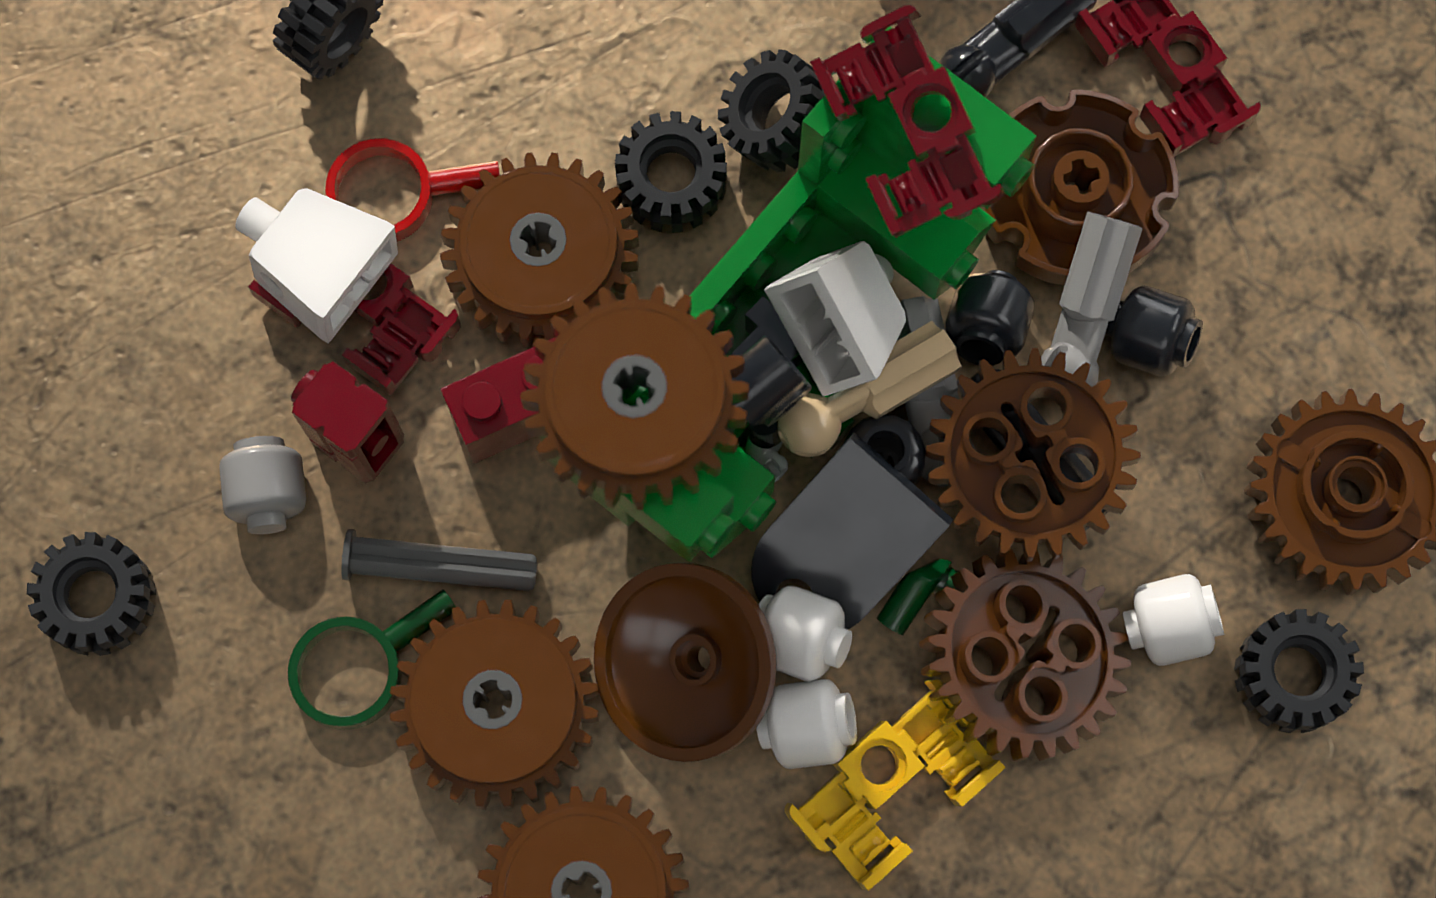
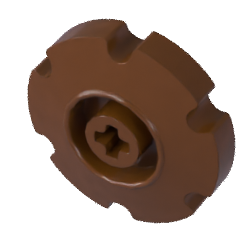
[980,90,1179,286]

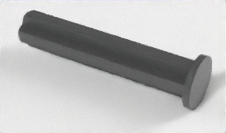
[341,529,538,591]

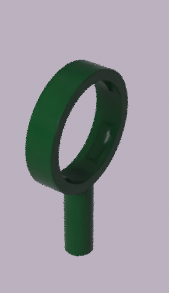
[288,589,456,730]

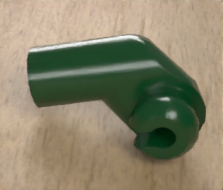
[876,558,959,635]

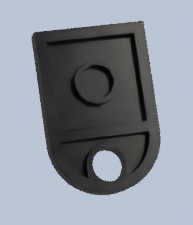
[751,432,953,630]

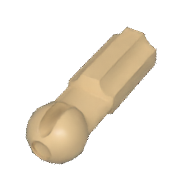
[778,321,962,457]

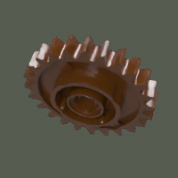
[1244,389,1436,595]

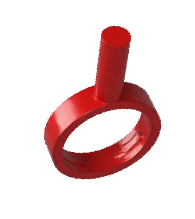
[325,138,500,242]

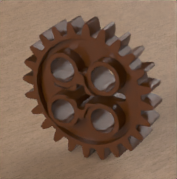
[926,348,1141,562]
[919,548,1131,762]

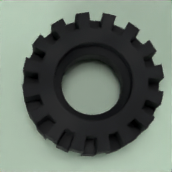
[273,0,384,79]
[718,49,825,172]
[615,111,727,233]
[26,532,156,656]
[1234,609,1364,733]

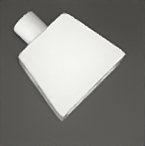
[235,188,398,344]
[764,241,906,397]

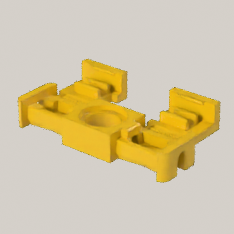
[784,680,1006,891]

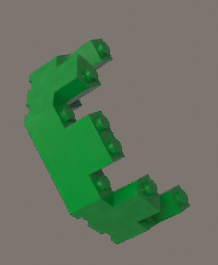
[540,27,1037,563]

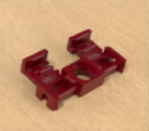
[1074,0,1261,157]
[810,5,1004,238]
[248,263,461,396]

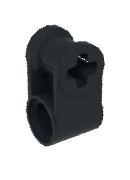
[731,335,812,427]

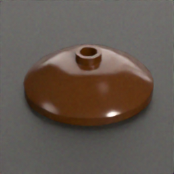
[594,562,777,762]

